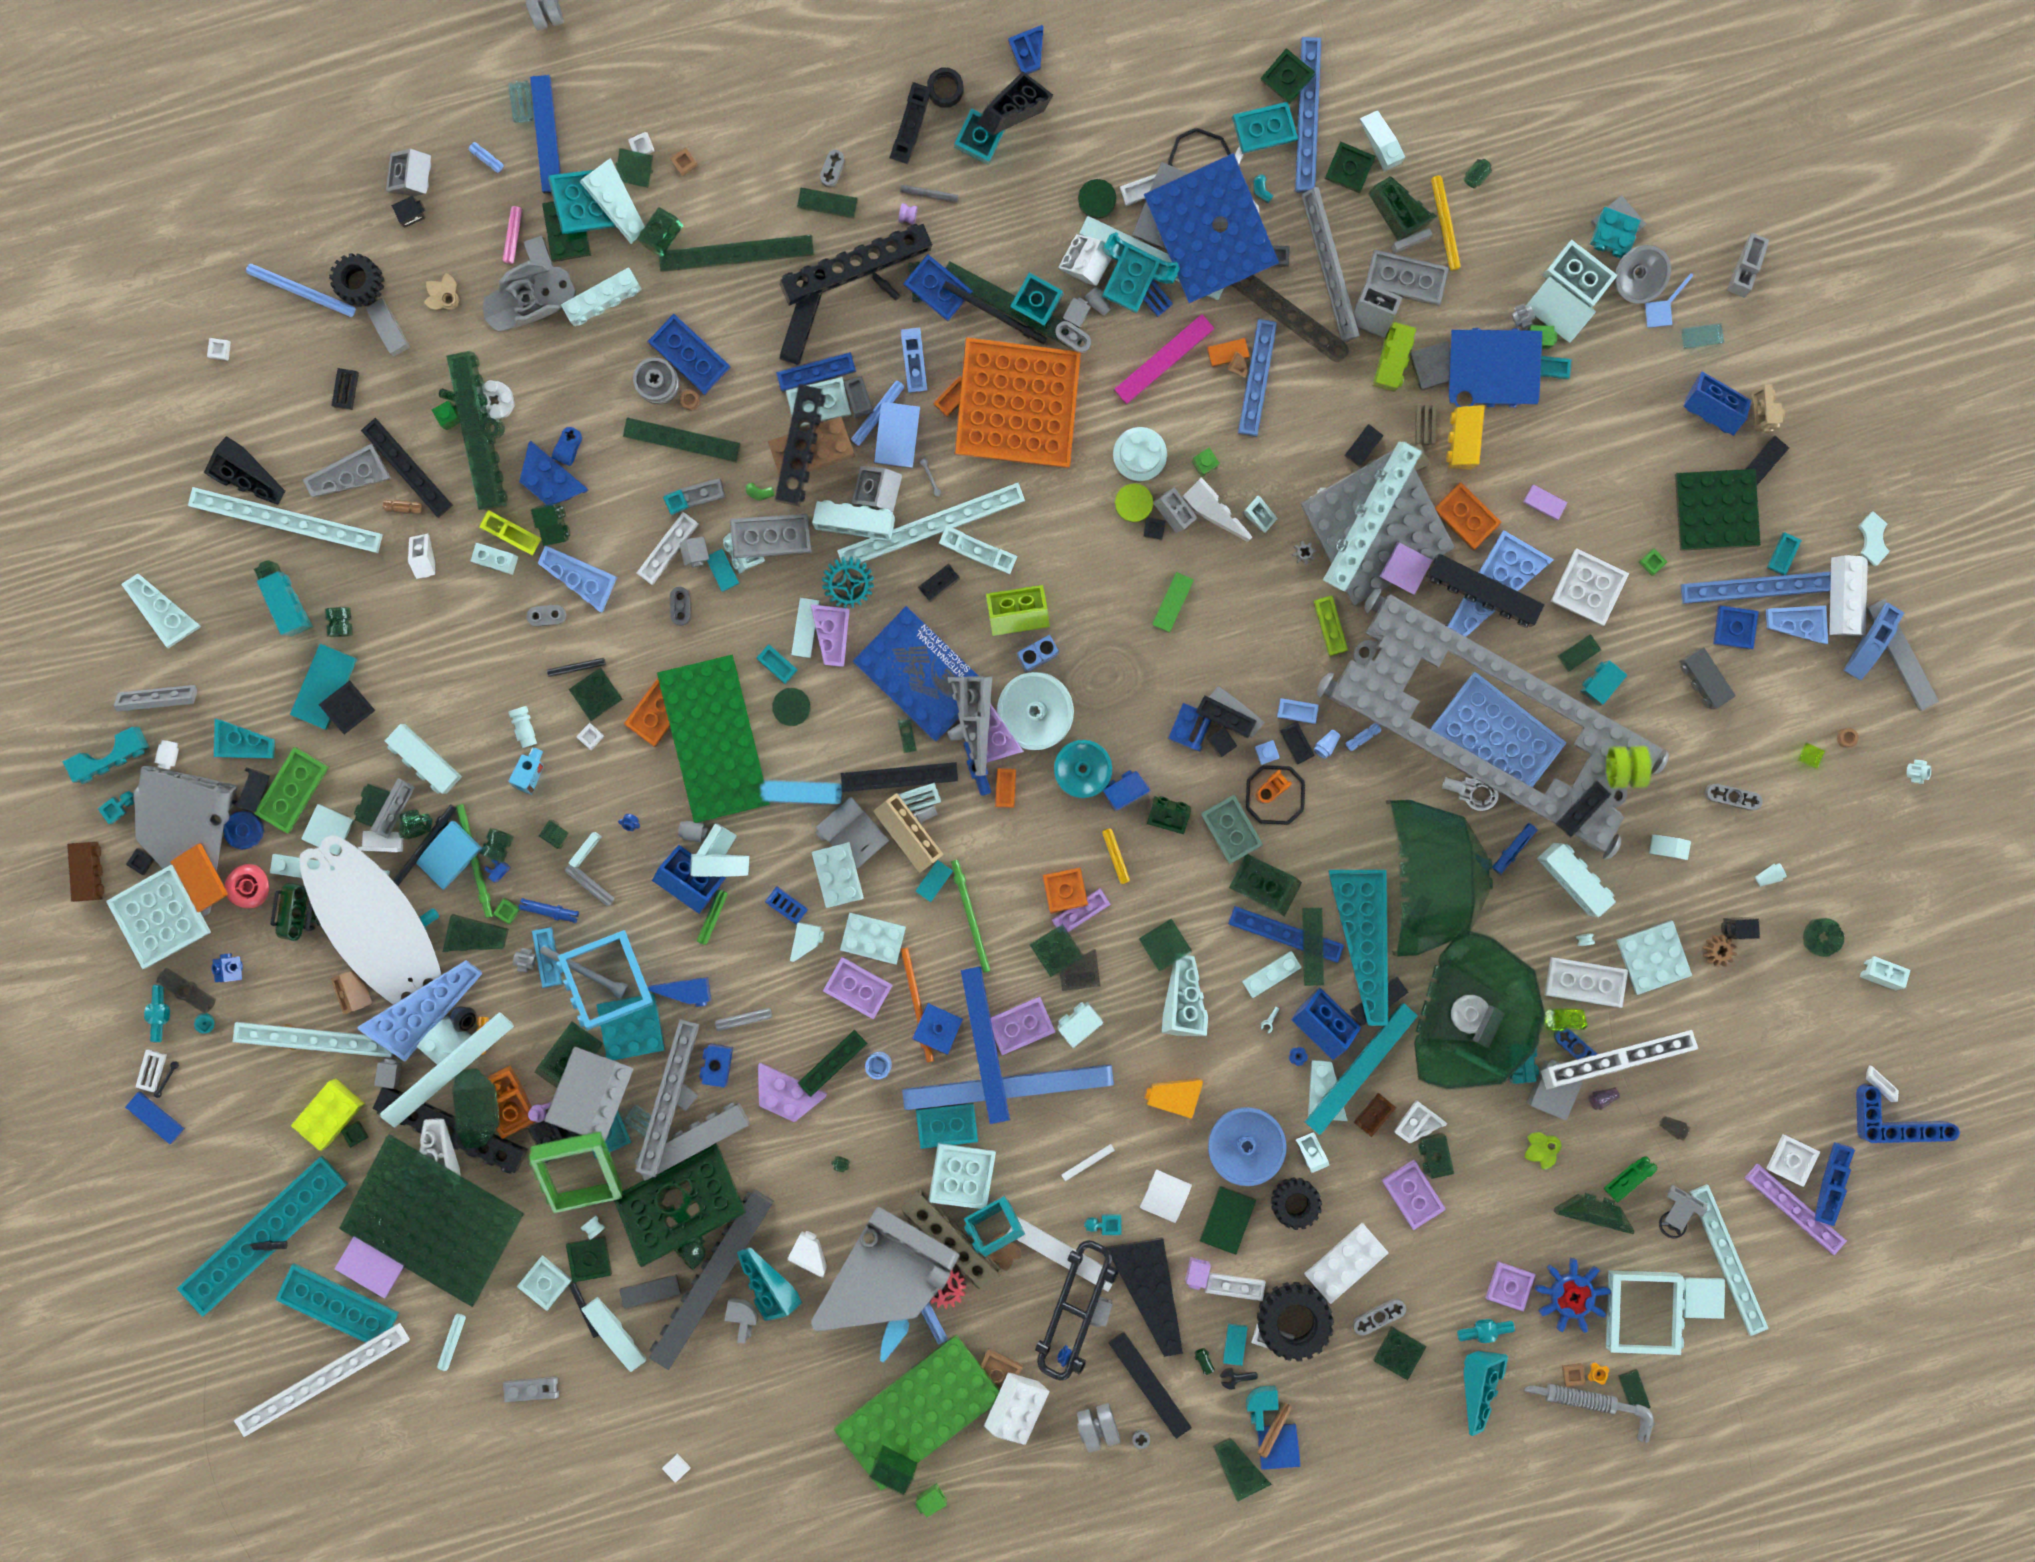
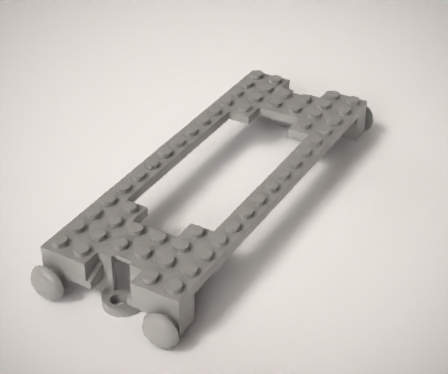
[1317,588,1669,859]

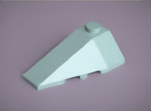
[1162,953,1208,1036]

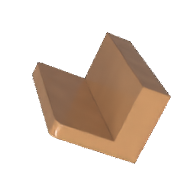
[331,970,372,1015]

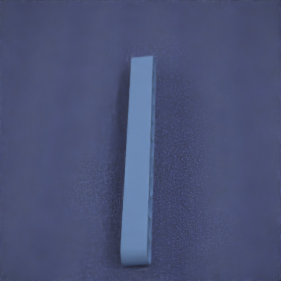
[902,1065,1114,1110]

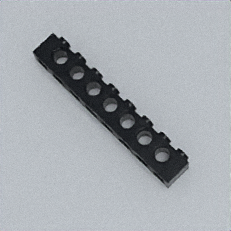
[780,224,933,306]
[372,1087,528,1174]

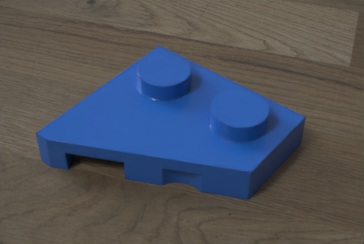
[1008,25,1044,75]

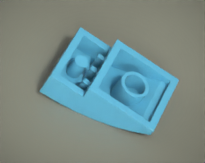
[416,821,483,890]
[880,1319,910,1363]

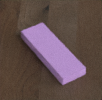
[1051,888,1111,936]

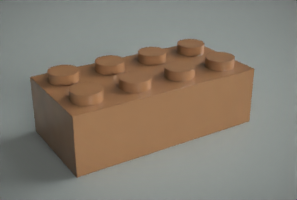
[768,416,855,476]

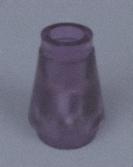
[1589,1087,1620,1110]

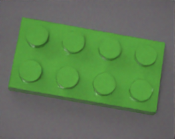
[254,747,329,833]

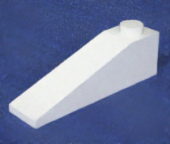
[413,1119,462,1196]

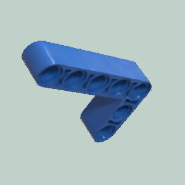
[1856,1084,1960,1143]

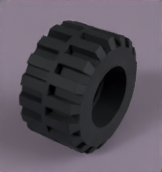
[329,253,384,307]
[1271,1177,1322,1230]

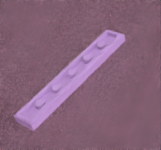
[1745,1164,1847,1255]

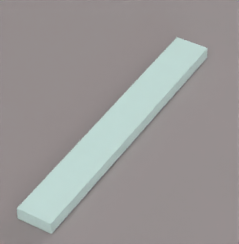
[1079,216,1224,300]
[380,1012,514,1128]
[233,1022,393,1058]
[1689,1184,1769,1336]

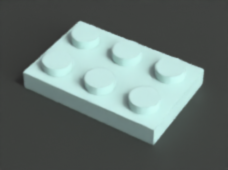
[812,842,864,908]
[840,912,906,964]

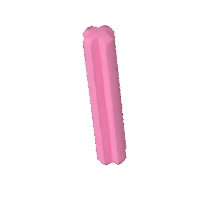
[503,206,522,264]

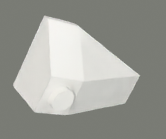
[1182,477,1252,542]

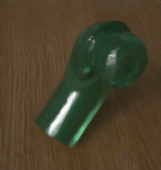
[438,388,467,410]

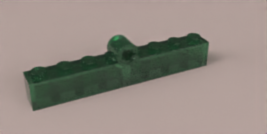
[446,351,508,511]

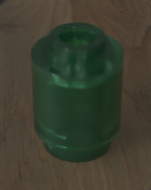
[1464,159,1492,189]

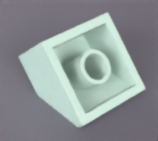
[417,1015,472,1065]

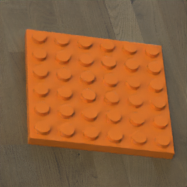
[954,337,1081,468]

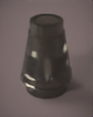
[1659,1115,1691,1141]

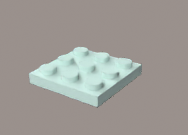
[1616,921,1692,995]
[928,1143,996,1209]

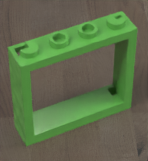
[528,1132,622,1213]

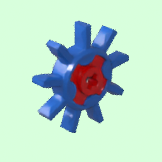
[1535,1258,1611,1333]

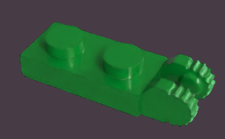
[1604,1156,1658,1203]

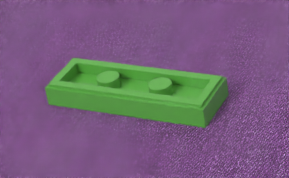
[1152,572,1194,633]

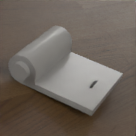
[815,797,889,870]

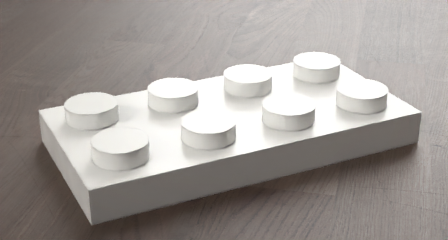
[1304,1223,1389,1304]

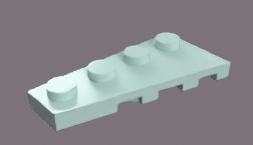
[580,158,647,244]
[121,574,201,648]

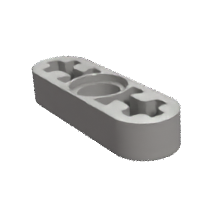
[1705,784,1763,810]
[1353,1298,1406,1336]

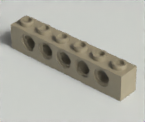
[902,1188,1002,1292]

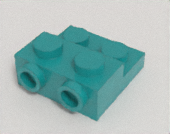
[1589,207,1641,258]

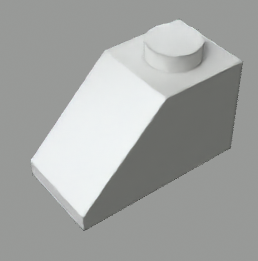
[408,533,436,579]

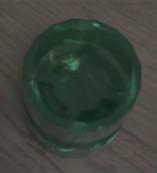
[325,607,353,637]
[480,828,514,862]

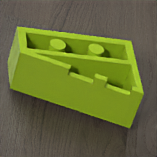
[1373,322,1417,392]

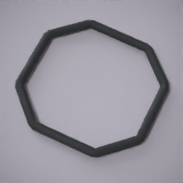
[1168,128,1231,166]
[1246,765,1305,825]

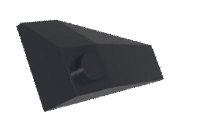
[204,436,286,505]

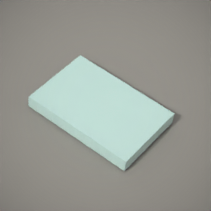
[1525,276,1596,343]
[786,377,852,428]

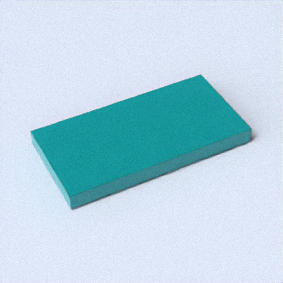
[290,643,357,730]

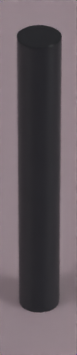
[547,658,606,677]
[568,1282,599,1338]

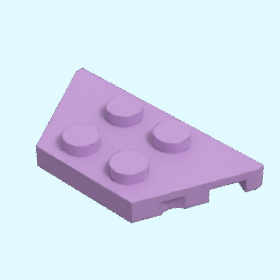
[758,1063,828,1122]

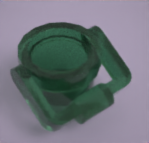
[399,809,432,839]

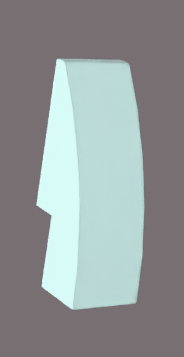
[690,854,749,877]

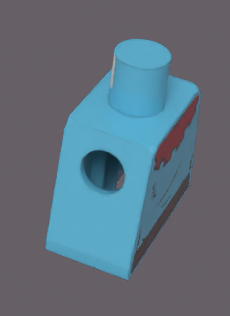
[508,747,543,795]

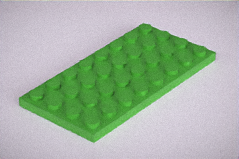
[834,1334,1000,1491]

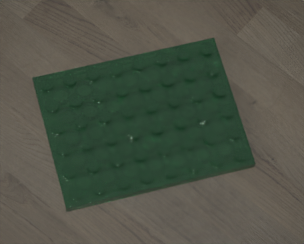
[339,1134,525,1307]

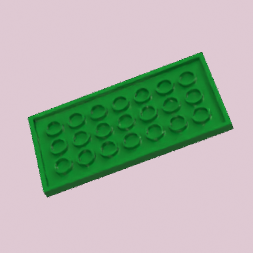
[657,654,770,823]

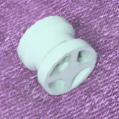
[581,1216,606,1240]

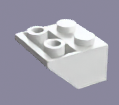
[1058,234,1112,286]

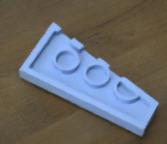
[538,546,617,613]

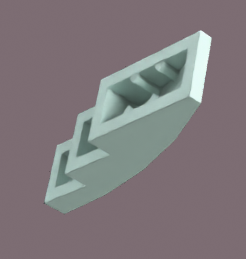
[582,1297,646,1372]

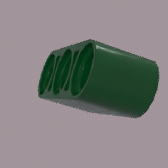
[276,883,308,941]

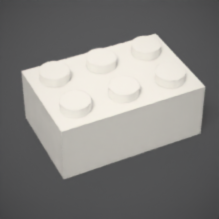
[984,1372,1050,1445]

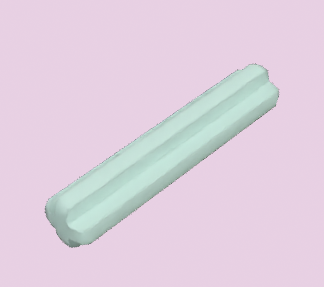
[437,1314,466,1371]

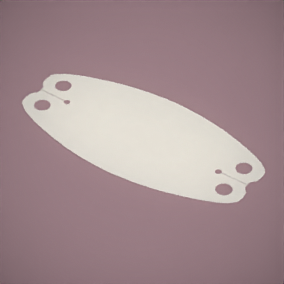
[299,835,441,1005]

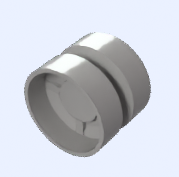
[1077,1402,1121,1453]

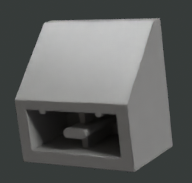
[1353,283,1402,338]

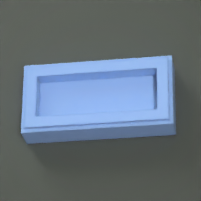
[1277,698,1319,724]

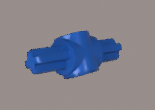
[964,741,991,796]

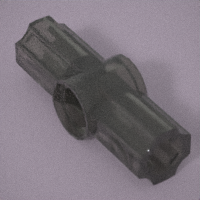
[156,968,216,1014]

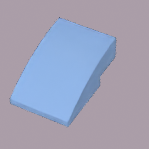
[874,402,920,468]

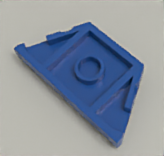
[519,441,589,505]

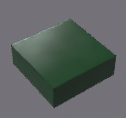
[341,1121,369,1148]

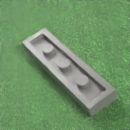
[114,685,198,711]

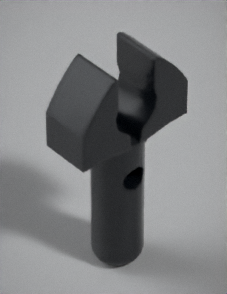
[1220,1368,1258,1390]

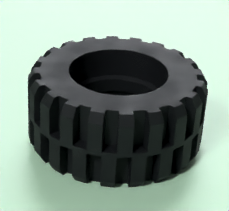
[1257,1282,1334,1362]

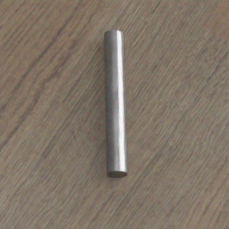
[900,184,958,203]

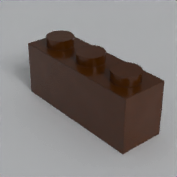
[67,842,104,902]

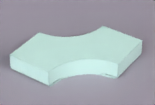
[1858,512,1890,566]

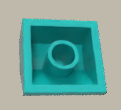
[1010,272,1064,326]

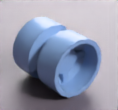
[865,1051,892,1080]

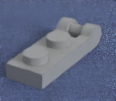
[503,1376,559,1402]

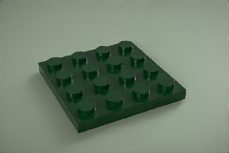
[1675,469,1761,551]

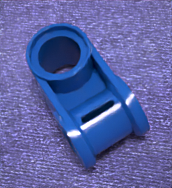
[551,427,582,466]

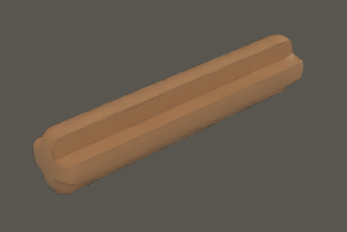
[1258,1402,1292,1458]

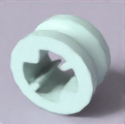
[1576,933,1595,946]

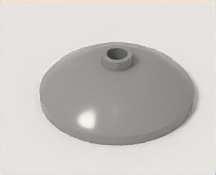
[1615,245,1671,303]

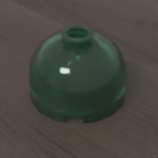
[674,1236,706,1270]

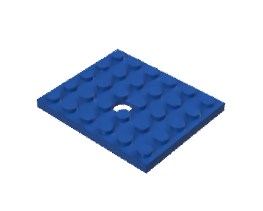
[1144,153,1279,304]

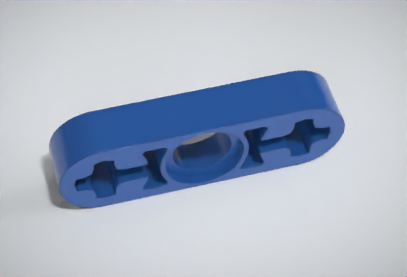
[1554,1027,1598,1060]

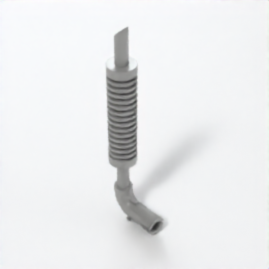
[1524,1384,1655,1443]

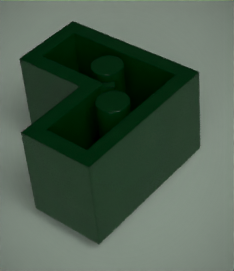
[530,502,571,546]

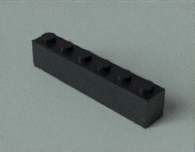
[1426,554,1545,628]

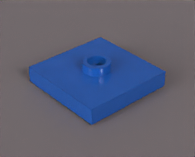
[912,1003,963,1055]

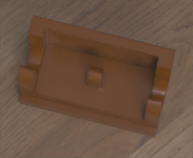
[1354,1093,1396,1138]

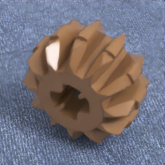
[1702,934,1737,967]

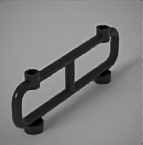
[1035,1240,1119,1381]

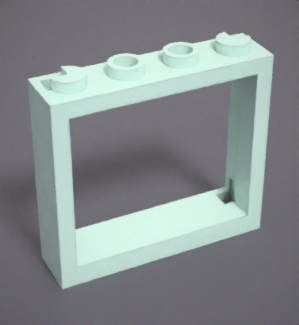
[1606,1270,1686,1355]

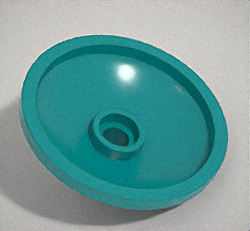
[1054,740,1112,798]

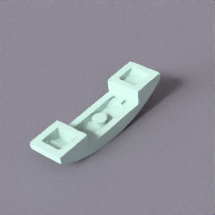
[939,525,1018,574]

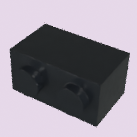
[1721,917,1760,940]

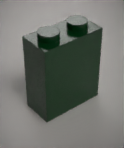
[869,1445,917,1496]

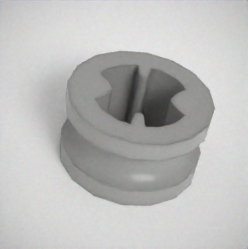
[1132,1430,1150,1449]

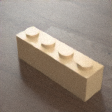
[873,793,944,873]

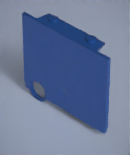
[1449,328,1542,408]

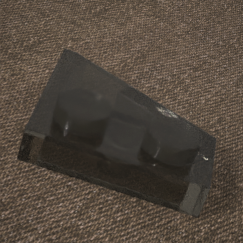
[1059,949,1100,991]

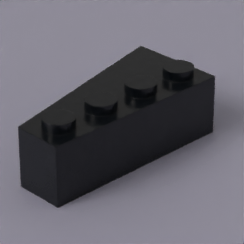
[977,71,1053,135]

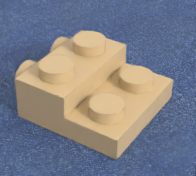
[1752,384,1785,433]

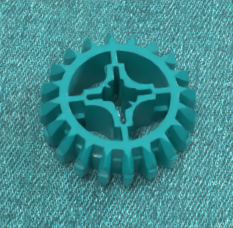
[822,556,874,608]

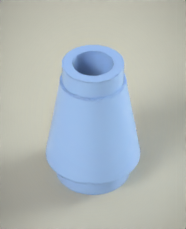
[1314,730,1341,759]

